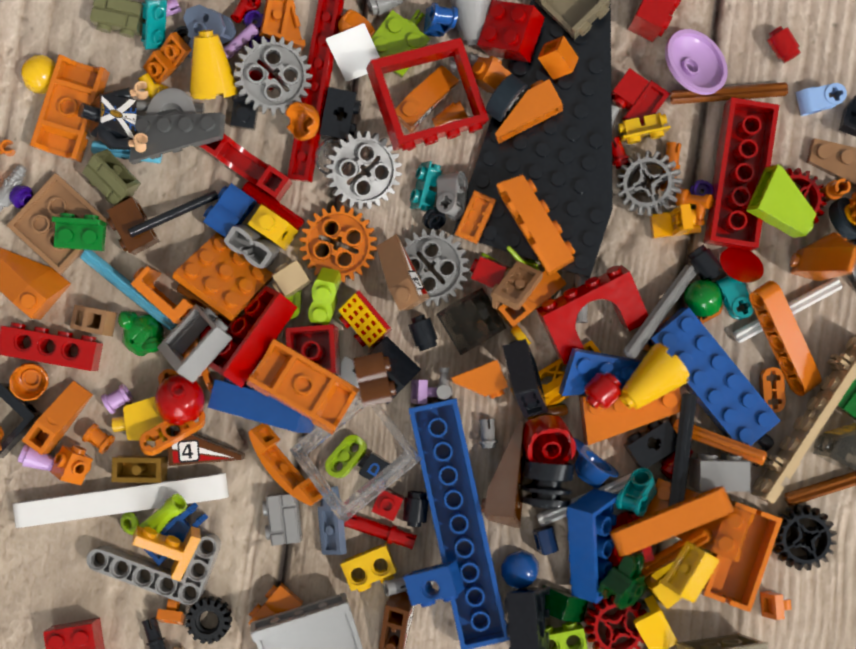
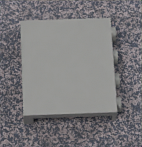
[251,592,363,649]

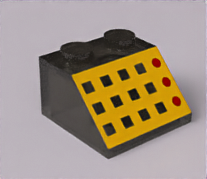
[813,422,856,471]

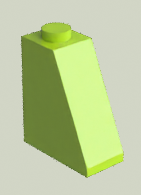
[746,164,816,238]

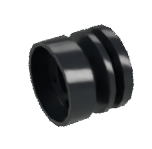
[520,459,574,509]

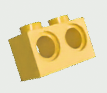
[340,542,397,592]

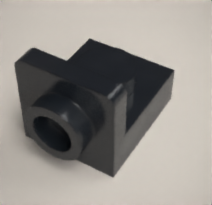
[230,94,258,130]

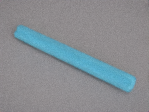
[80,250,178,330]

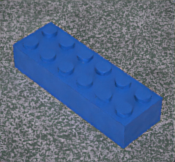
[648,307,781,446]

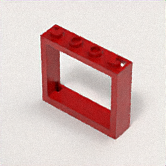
[366,38,489,151]

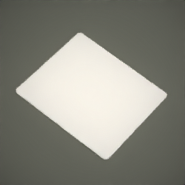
[326,23,380,82]

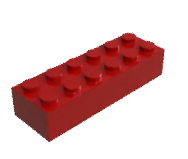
[703,97,780,251]

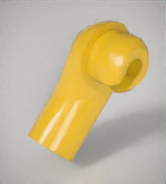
[138,73,168,98]

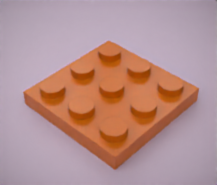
[172,233,274,321]

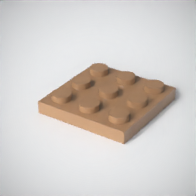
[6,173,109,274]

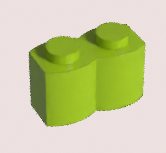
[308,267,341,325]

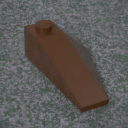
[481,421,526,528]

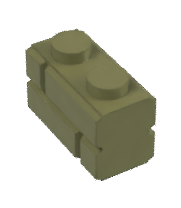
[90,0,146,38]
[82,149,141,206]

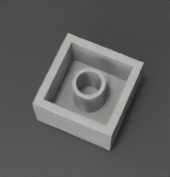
[689,453,750,492]

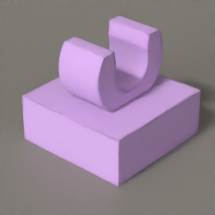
[411,379,437,404]

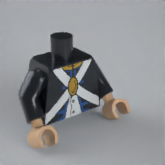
[78,81,149,153]

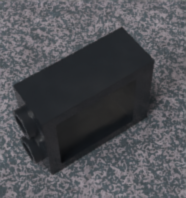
[503,339,548,418]
[0,383,42,458]

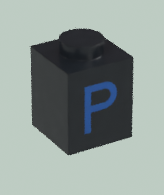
[358,451,397,489]

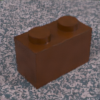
[106,197,160,255]

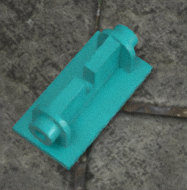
[141,0,167,50]
[410,161,442,212]

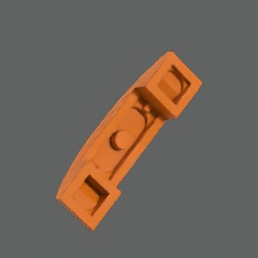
[248,423,327,506]

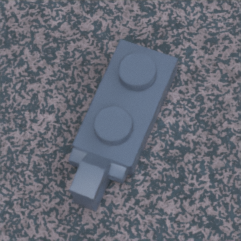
[318,486,347,555]

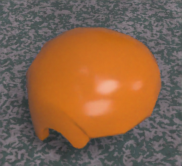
[338,9,375,37]
[285,101,320,141]
[9,363,49,401]

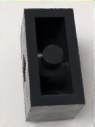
[319,87,361,142]
[624,419,677,468]

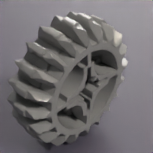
[616,150,683,216]

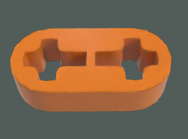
[759,367,786,413]

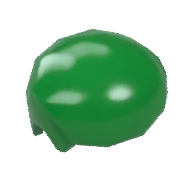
[684,280,722,317]

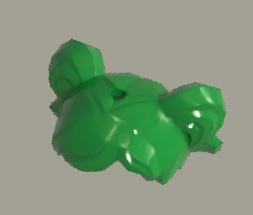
[118,311,165,356]

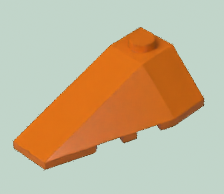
[790,232,856,281]

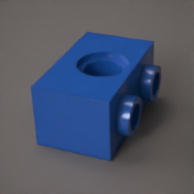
[403,560,465,607]

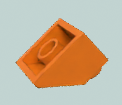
[451,360,508,399]

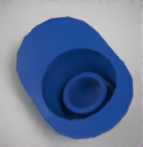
[574,438,619,488]

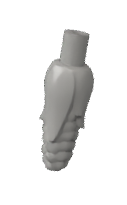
[0,165,26,213]

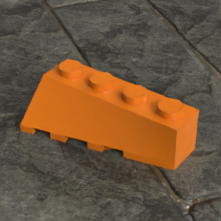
[496,175,576,276]

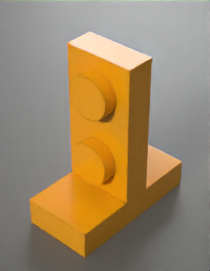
[650,204,702,239]
[132,526,201,581]

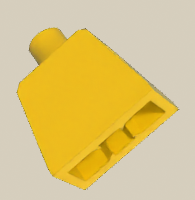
[248,204,299,251]
[112,396,171,441]

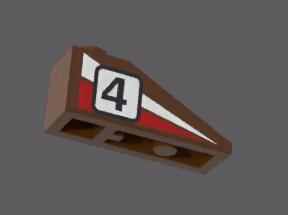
[167,430,245,466]
[378,592,415,649]

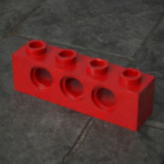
[0,322,103,371]

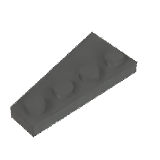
[129,112,226,164]

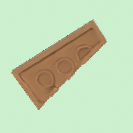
[806,138,856,187]

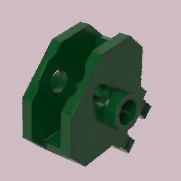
[598,552,647,610]

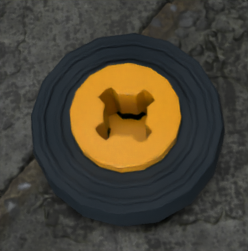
[829,197,856,240]

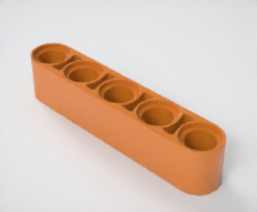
[749,281,822,396]
[609,486,734,556]

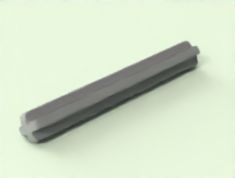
[624,265,697,359]

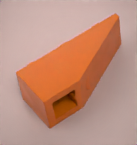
[496,271,567,328]
[22,381,93,455]

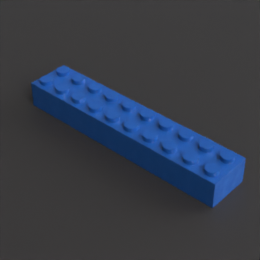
[409,398,510,649]

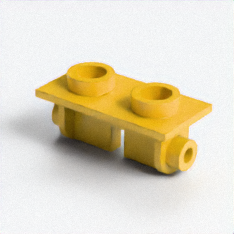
[618,113,671,144]

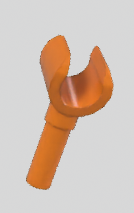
[0,140,16,156]

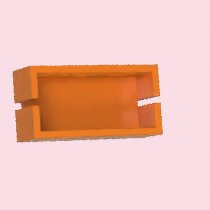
[701,499,783,612]

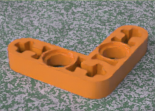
[139,369,206,456]

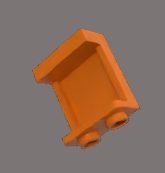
[131,266,196,324]

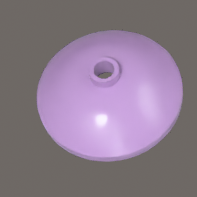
[665,29,728,95]

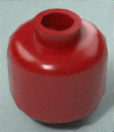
[584,372,621,409]

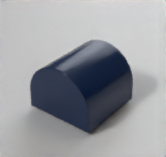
[532,526,559,555]

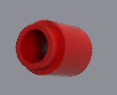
[767,26,801,64]

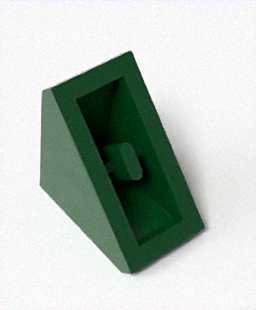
[542,584,589,622]

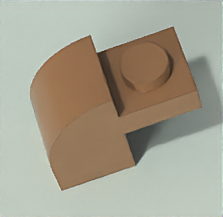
[70,305,118,337]

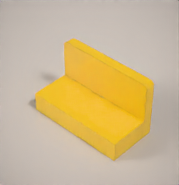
[661,541,719,603]
[633,595,679,649]

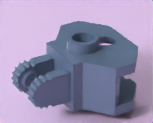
[183,4,237,58]

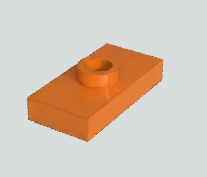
[454,190,497,245]

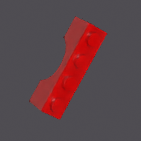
[199,134,293,202]

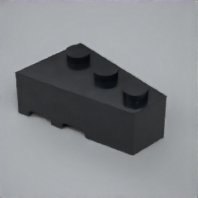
[504,587,550,649]

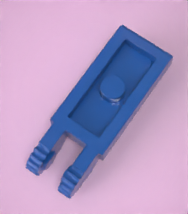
[144,503,208,565]

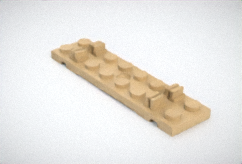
[752,336,856,504]

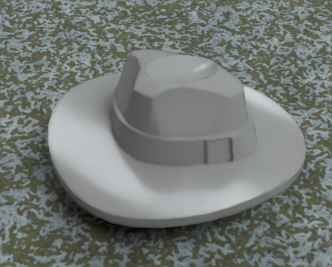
[146,88,196,115]

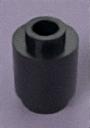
[687,244,721,281]
[408,314,438,351]
[403,491,429,527]

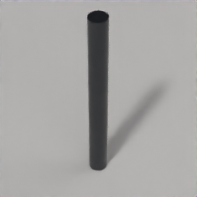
[127,190,219,238]

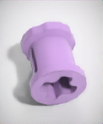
[101,384,134,414]

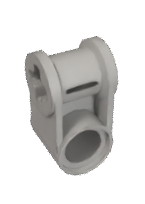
[436,171,468,220]

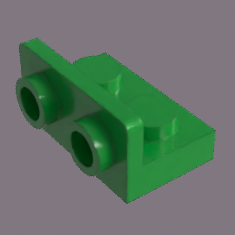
[51,213,107,251]

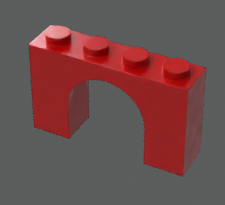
[536,265,649,365]

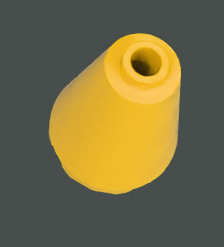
[189,30,238,100]
[620,343,690,409]

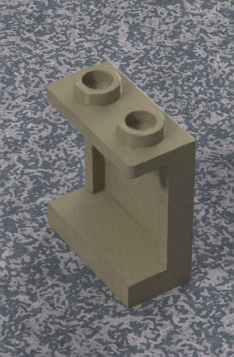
[535,0,610,40]

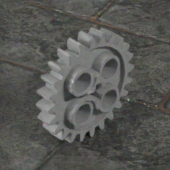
[233,35,313,116]
[324,131,402,209]
[403,229,470,307]

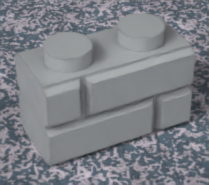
[262,492,302,546]

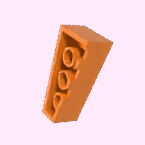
[579,387,681,445]

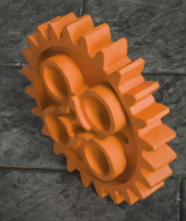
[299,205,377,283]

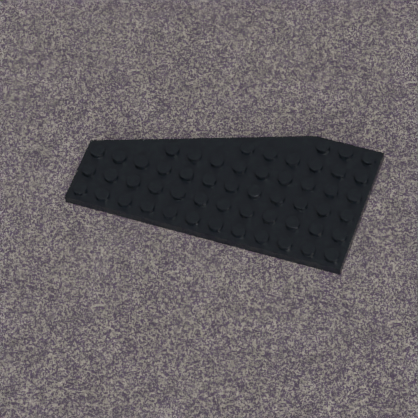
[453,0,613,278]

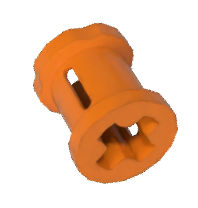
[82,423,115,454]

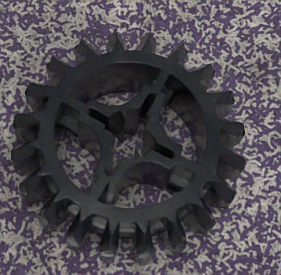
[772,504,837,571]

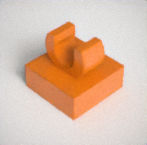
[760,591,792,620]
[156,598,186,625]

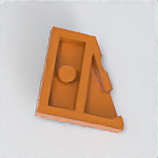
[259,0,306,50]

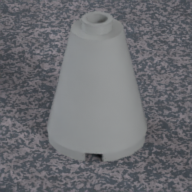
[450,0,491,46]

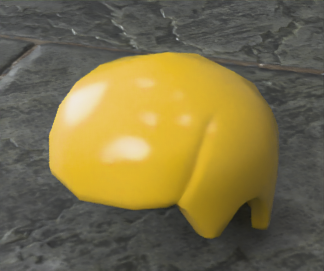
[21,55,56,94]

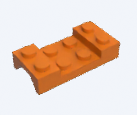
[30,54,110,162]
[247,339,359,435]
[645,478,755,562]

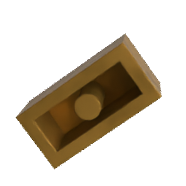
[111,455,168,483]

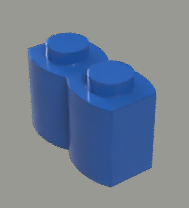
[203,183,257,238]

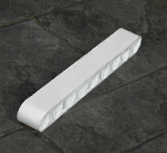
[12,473,229,528]

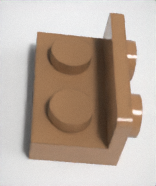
[491,261,543,311]

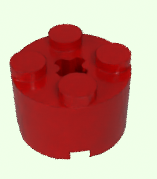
[522,415,576,465]

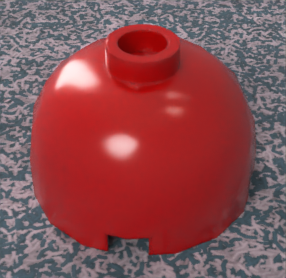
[155,375,205,425]

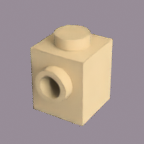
[272,260,312,298]

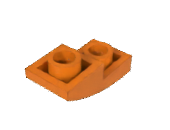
[143,32,192,84]

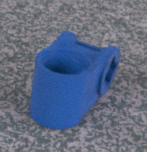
[423,3,458,37]

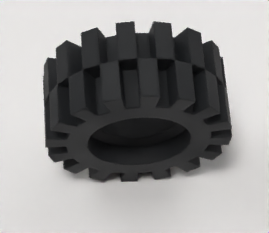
[185,596,233,644]

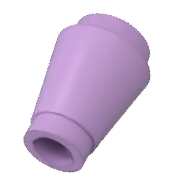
[18,444,55,471]

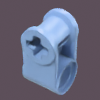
[795,83,847,116]

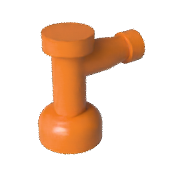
[675,188,714,225]

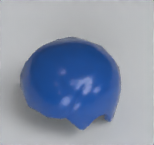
[501,550,539,589]

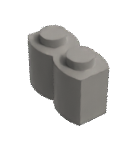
[224,224,280,269]

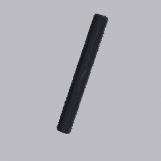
[668,393,697,507]

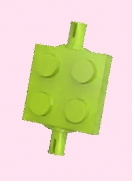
[371,9,430,78]

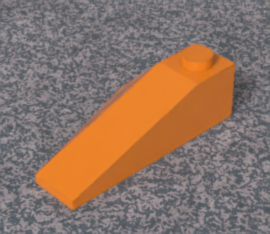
[0,247,71,320]

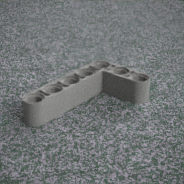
[86,533,221,605]

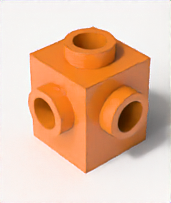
[50,445,93,486]

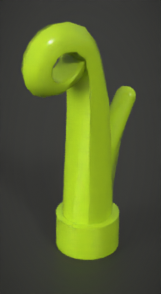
[120,494,187,536]

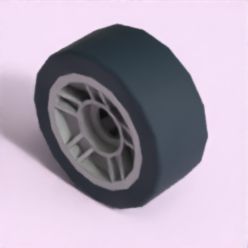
[486,74,528,123]

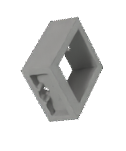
[157,304,232,383]

